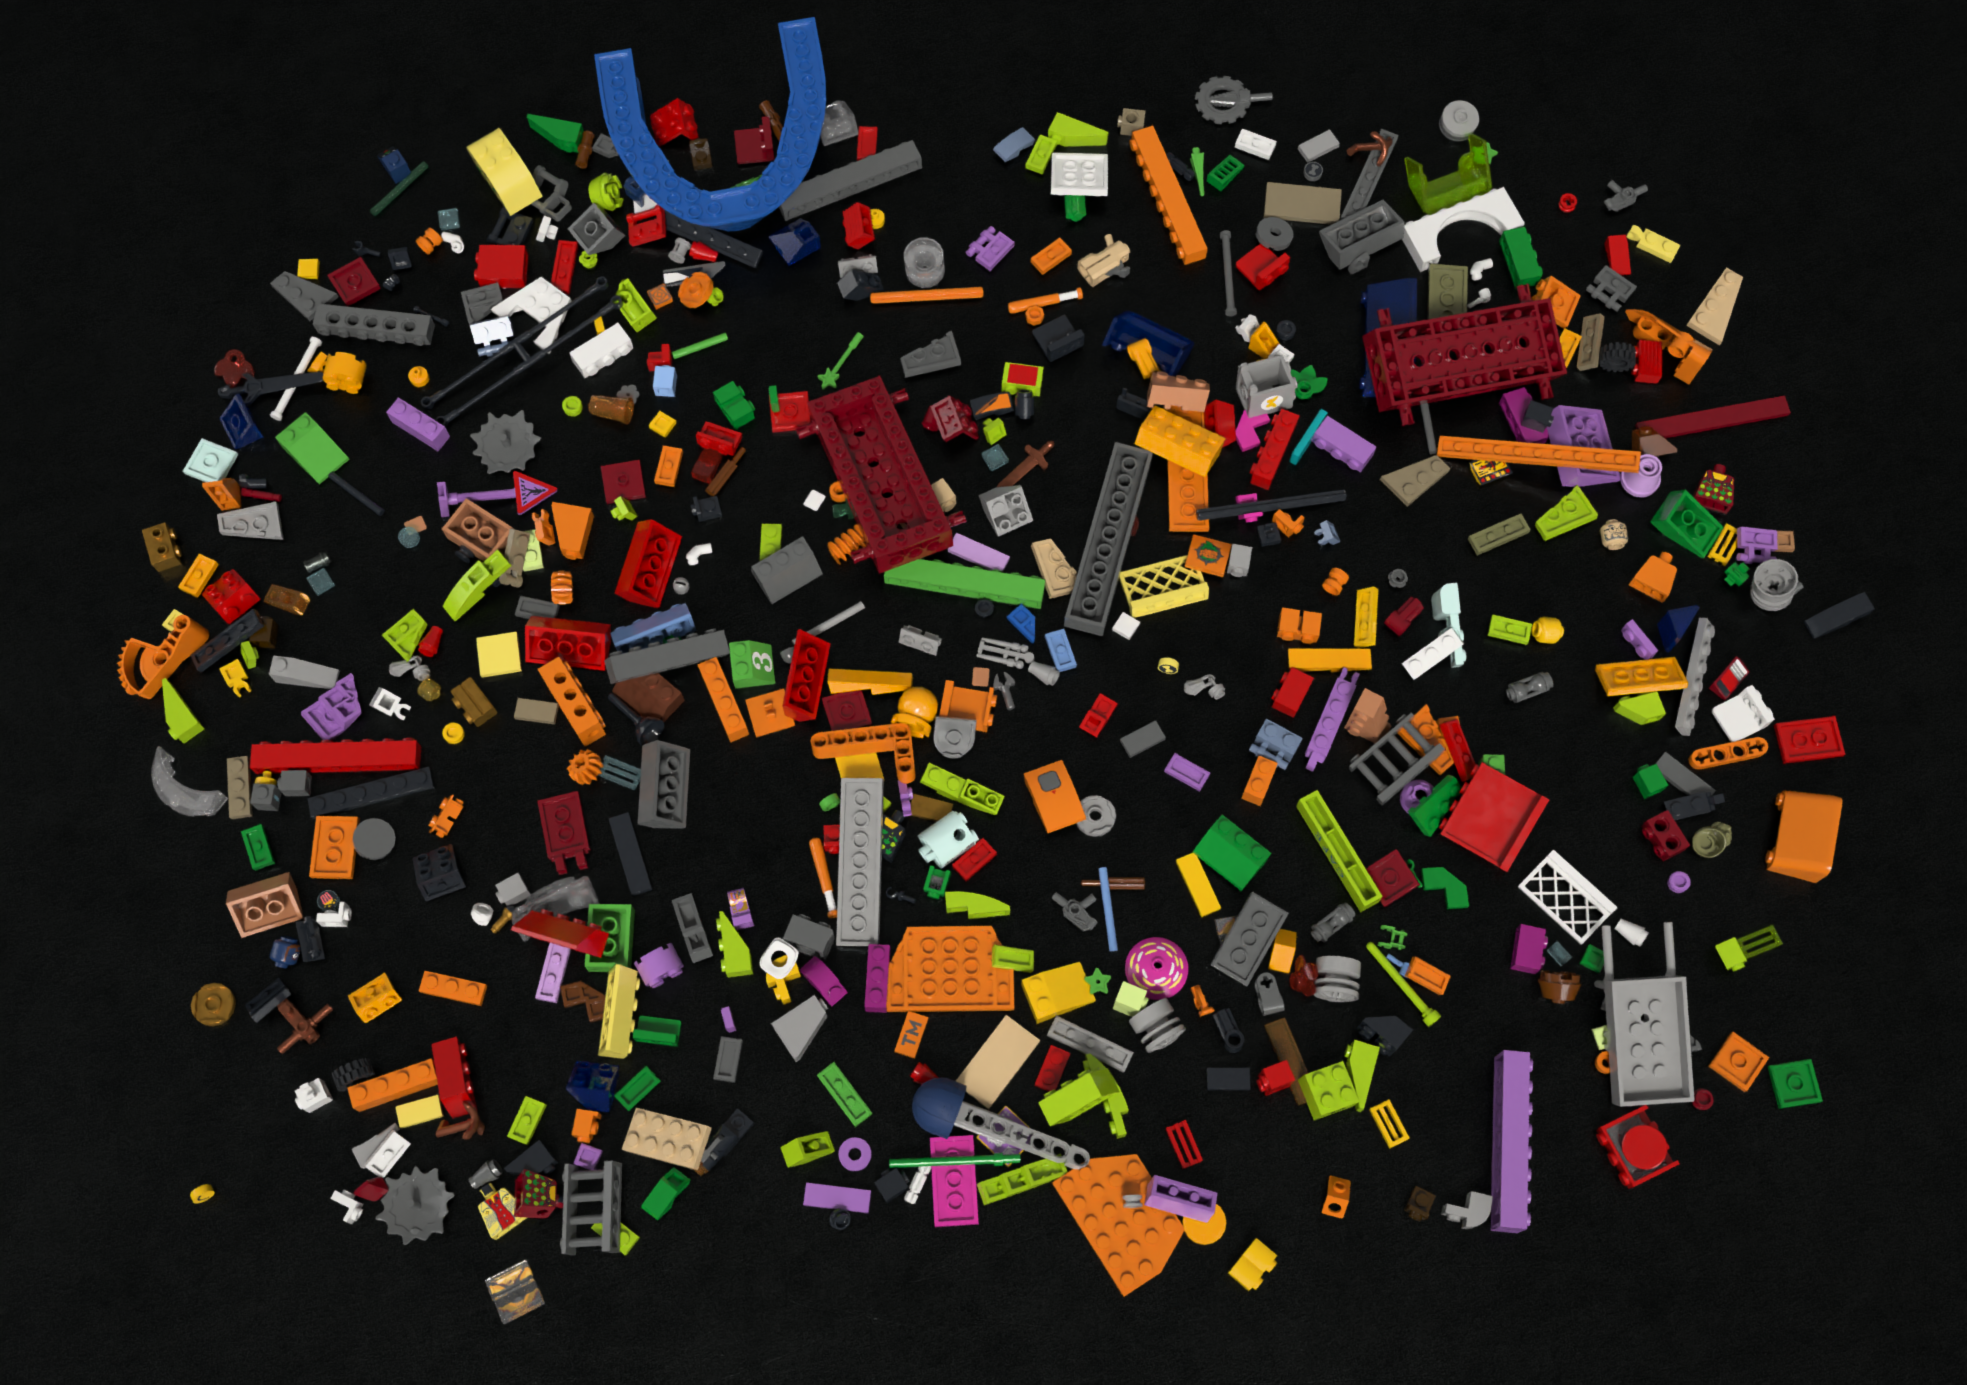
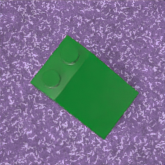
[1651,490,1724,558]

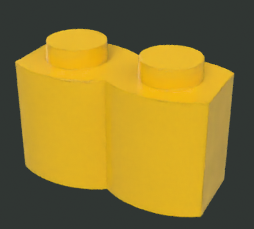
[1228,1238,1277,1291]

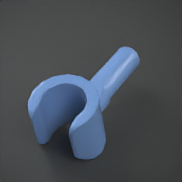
[1386,954,1410,978]

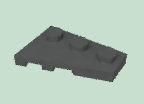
[270,271,338,321]

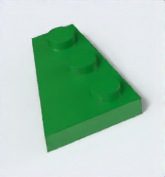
[1407,775,1462,837]

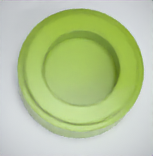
[562,396,583,416]

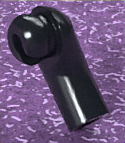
[238,474,266,489]

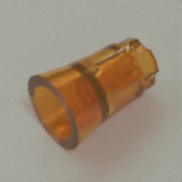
[589,395,634,424]

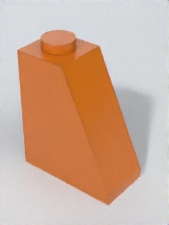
[551,502,594,560]

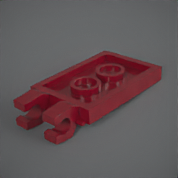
[538,791,590,875]

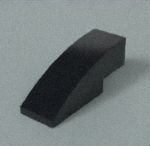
[1804,592,1875,639]

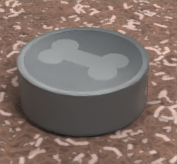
[1303,162,1323,181]

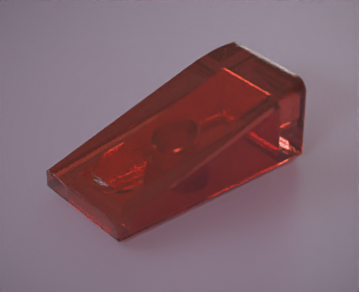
[691,448,723,484]

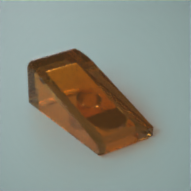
[263,584,310,616]

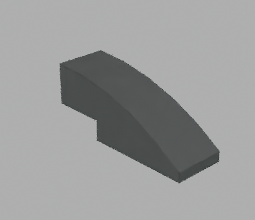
[672,893,713,963]

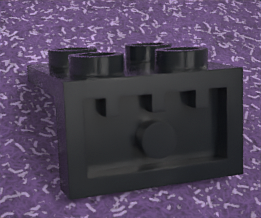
[1032,315,1084,362]
[413,844,466,901]

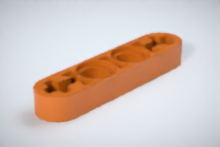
[1689,737,1768,769]

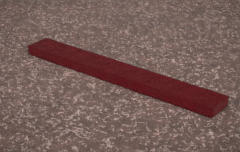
[1635,396,1791,438]

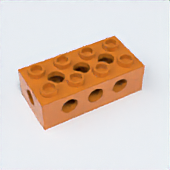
[538,657,606,747]

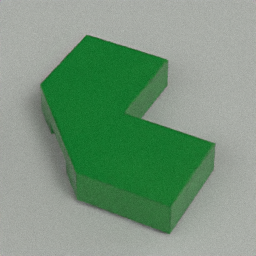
[1421,867,1469,909]

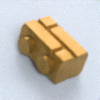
[451,678,497,727]

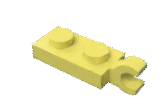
[1627,225,1680,263]

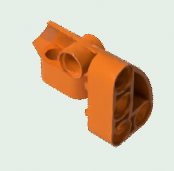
[1625,309,1713,384]

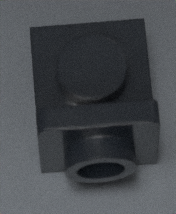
[691,496,722,522]

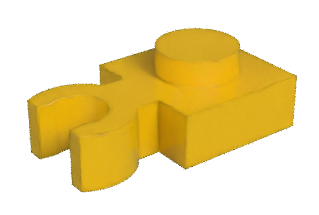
[220,659,251,697]

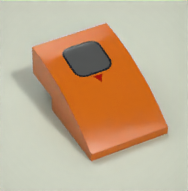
[1024,760,1086,833]

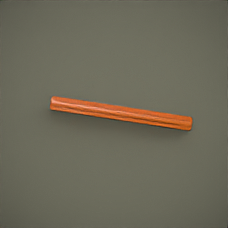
[870,287,983,303]

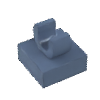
[1314,520,1340,545]

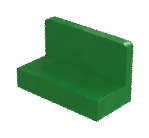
[633,1016,682,1047]

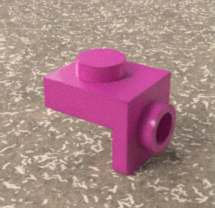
[1236,493,1263,523]

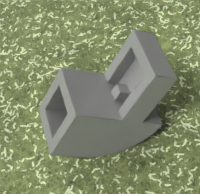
[1441,1191,1493,1229]

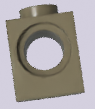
[1117,108,1145,136]

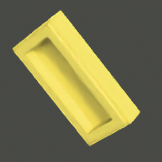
[396,1095,444,1129]

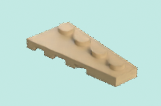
[1687,267,1743,345]

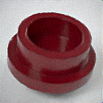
[1692,1088,1713,1110]

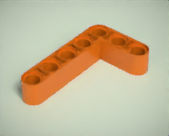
[811,723,916,784]

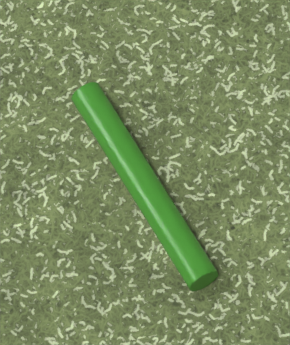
[672,333,728,359]

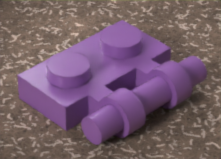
[966,226,1014,271]
[1737,527,1778,564]

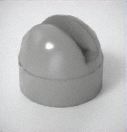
[673,577,690,594]

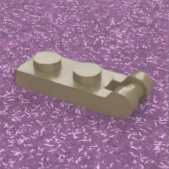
[499,529,530,588]

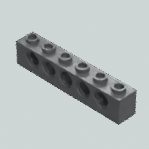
[313,304,435,346]

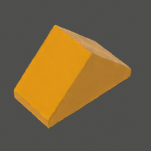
[1249,322,1280,359]
[1268,929,1296,973]

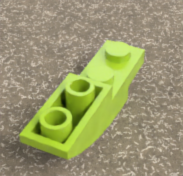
[443,549,512,621]
[920,763,1005,815]
[1083,1053,1129,1139]

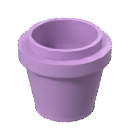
[1620,454,1662,497]

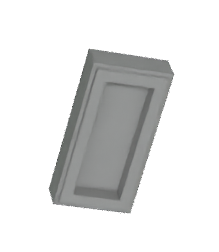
[1298,130,1340,163]

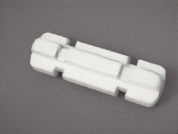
[904,1166,931,1204]

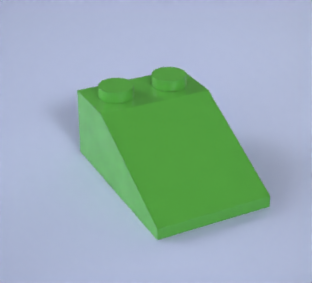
[275,412,349,484]

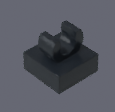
[388,247,412,270]
[1256,523,1281,547]

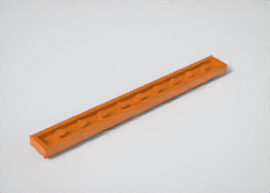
[1437,436,1641,473]

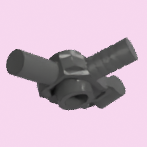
[1604,180,1648,212]
[1052,892,1098,931]

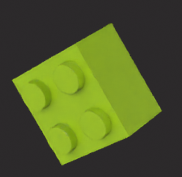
[1298,1061,1360,1120]

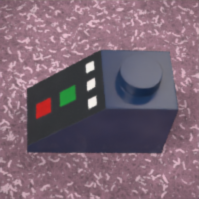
[377,147,412,184]

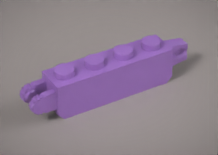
[1305,667,1359,771]

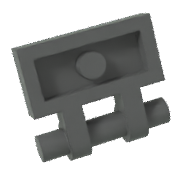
[1586,266,1637,312]

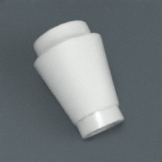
[1615,918,1649,947]

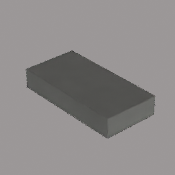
[515,596,560,619]
[1120,721,1166,758]
[713,1036,743,1083]

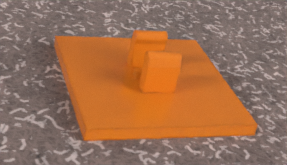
[745,689,795,737]

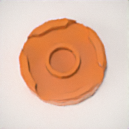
[678,272,713,308]

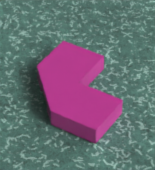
[1235,410,1270,452]

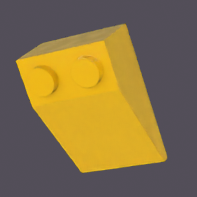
[1021,962,1096,1024]

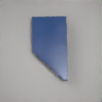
[1007,603,1035,644]

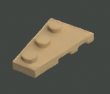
[1031,539,1077,599]

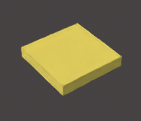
[476,632,522,678]

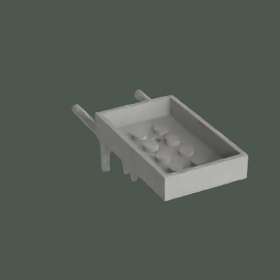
[1594,922,1694,1106]

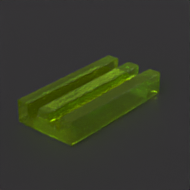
[1737,925,1783,959]

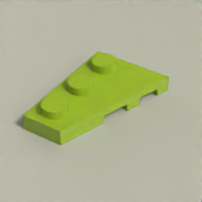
[1535,485,1598,541]

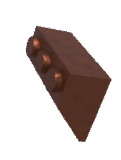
[612,673,684,722]

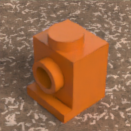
[572,1109,602,1143]

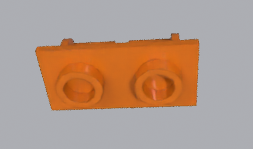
[428,795,464,838]

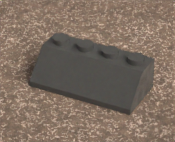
[1319,200,1404,269]
[638,740,690,828]

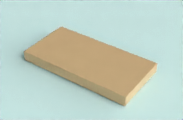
[956,1015,1040,1110]

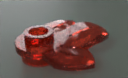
[215,349,254,388]
[1289,955,1318,996]

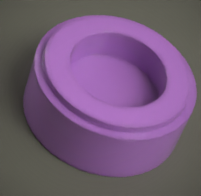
[1667,871,1690,893]

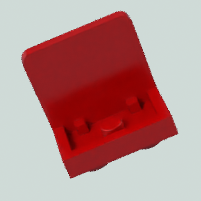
[650,98,698,146]
[1236,244,1290,291]
[202,569,260,624]

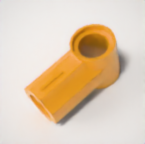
[1127,338,1160,379]

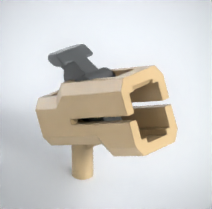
[1078,234,1130,287]

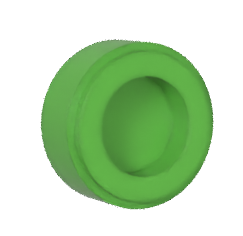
[819,793,841,811]

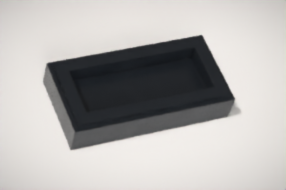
[1206,1068,1250,1090]

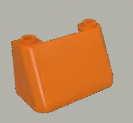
[1765,790,1842,883]

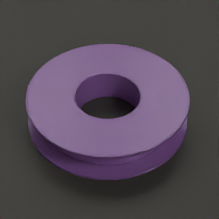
[839,1138,871,1171]

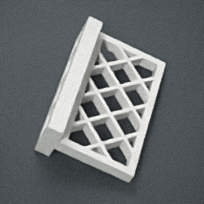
[1518,850,1617,945]

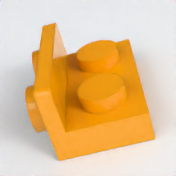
[348,973,402,1023]

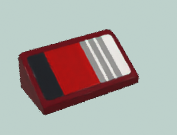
[1709,656,1749,701]

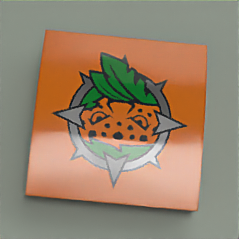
[1185,534,1232,577]

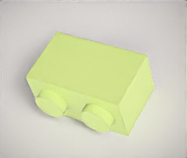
[1113,981,1149,1017]

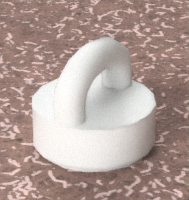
[471,903,493,926]

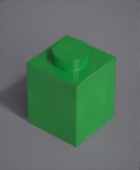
[1633,764,1668,799]

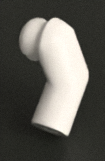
[441,232,464,253]
[1470,258,1493,280]
[686,543,712,565]

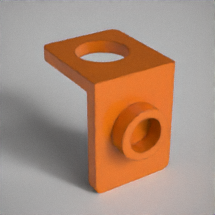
[1322,1176,1351,1218]

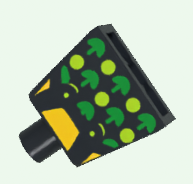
[882,810,906,863]

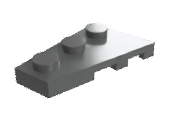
[900,331,961,378]

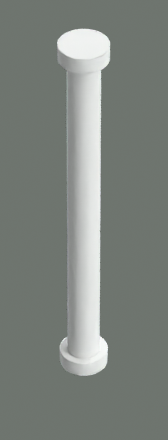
[270,337,322,421]

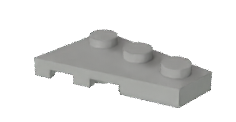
[217,502,284,540]

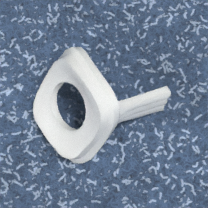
[760,938,799,979]

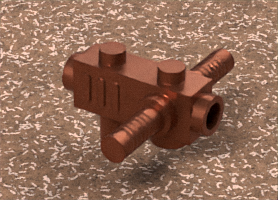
[277,998,333,1054]

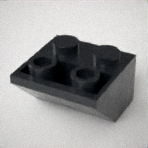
[1356,1016,1413,1057]

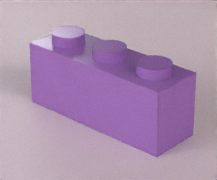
[386,398,450,451]
[1312,416,1376,472]
[1144,1175,1217,1223]

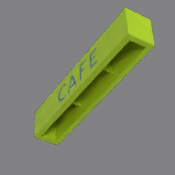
[1296,790,1383,912]

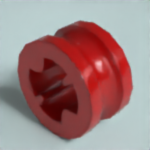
[1559,193,1577,212]

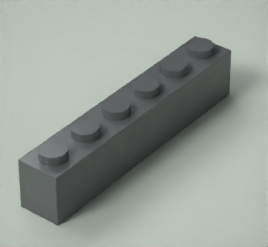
[604,628,730,684]

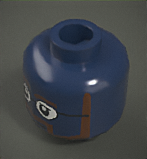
[269,936,301,968]

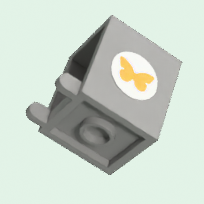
[1236,355,1297,418]

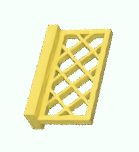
[1119,555,1209,618]

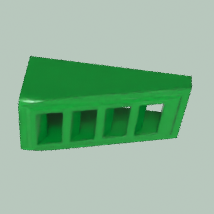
[1207,155,1244,191]

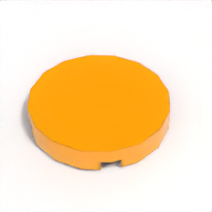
[1182,1204,1226,1245]

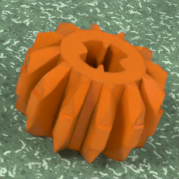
[551,571,573,605]
[567,749,603,785]

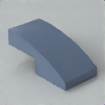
[993,127,1035,162]

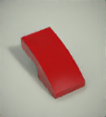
[1079,693,1118,738]

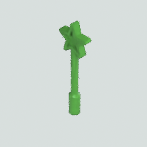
[818,332,863,389]

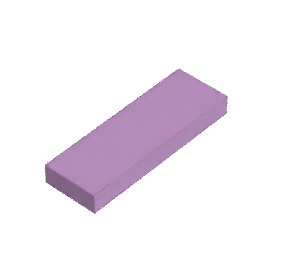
[948,533,1010,572]
[535,943,571,1003]

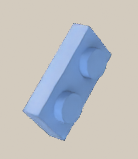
[1045,629,1077,672]

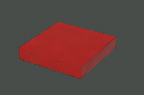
[769,391,811,433]

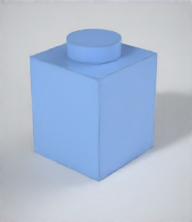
[653,365,677,397]

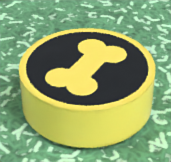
[1158,658,1179,674]

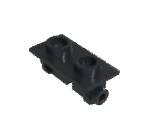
[296,916,325,962]

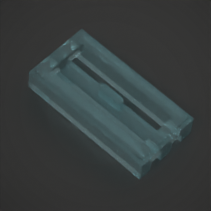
[598,755,641,790]

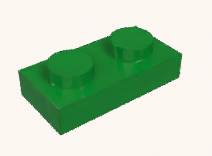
[241,824,275,871]

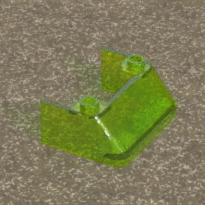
[1405,133,1492,215]

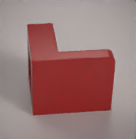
[647,344,672,371]

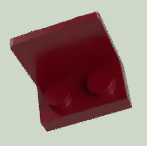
[734,116,774,164]
[930,395,979,442]

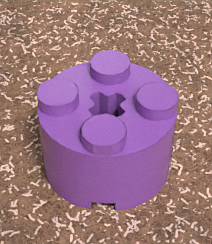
[634,943,684,988]

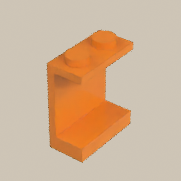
[939,680,997,732]

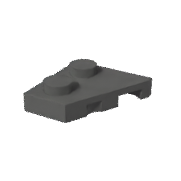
[461,283,503,325]

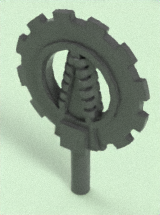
[1195,76,1272,124]

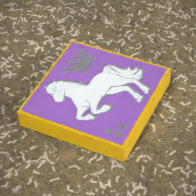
[977,1106,1031,1168]

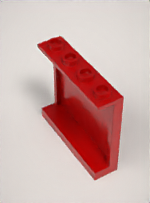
[1439,762,1549,872]

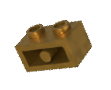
[142,523,182,572]

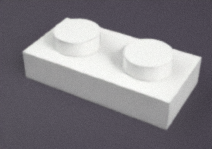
[1235,129,1277,160]
[364,1130,410,1178]

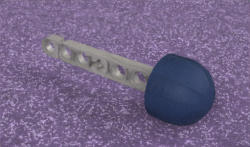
[912,1078,1090,1170]

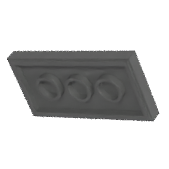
[1210,892,1289,986]

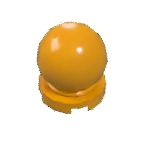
[891,687,938,738]

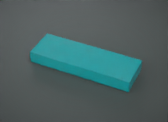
[1290,409,1328,465]

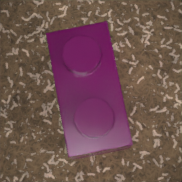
[1510,924,1548,974]

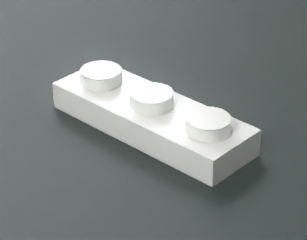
[1402,628,1464,679]

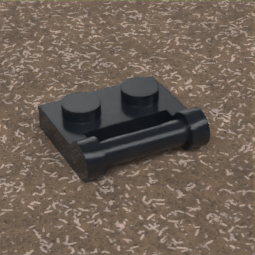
[487,208,533,245]

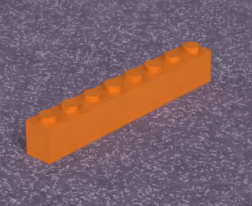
[1130,126,1207,265]

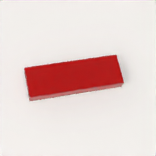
[551,240,578,295]
[1439,719,1475,782]

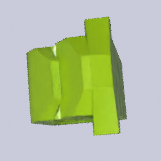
[615,278,657,332]

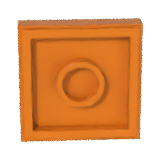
[1708,1032,1769,1092]

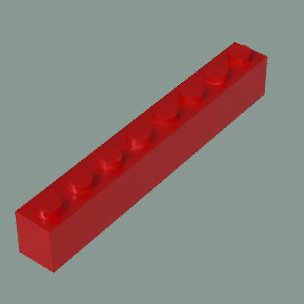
[250,738,421,774]

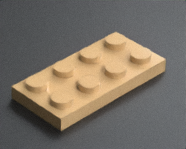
[622,1108,712,1170]

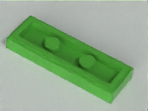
[817,1062,872,1127]

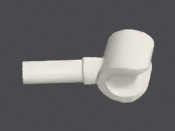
[1467,288,1491,309]

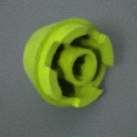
[589,173,623,211]

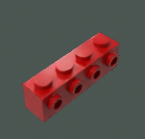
[1250,408,1300,490]

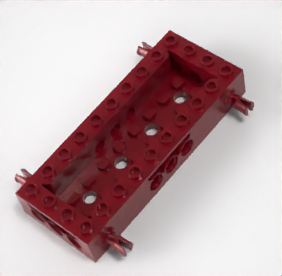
[1362,284,1567,426]
[795,376,966,574]

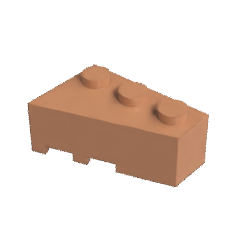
[1147,371,1210,412]
[1345,688,1391,743]

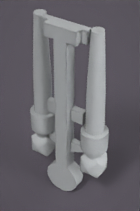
[977,637,1034,669]

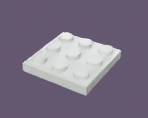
[1051,153,1108,196]

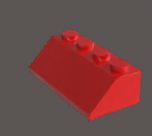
[615,519,682,608]
[525,616,611,671]
[782,629,830,722]
[511,909,609,958]

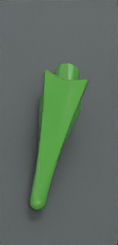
[1190,147,1204,196]

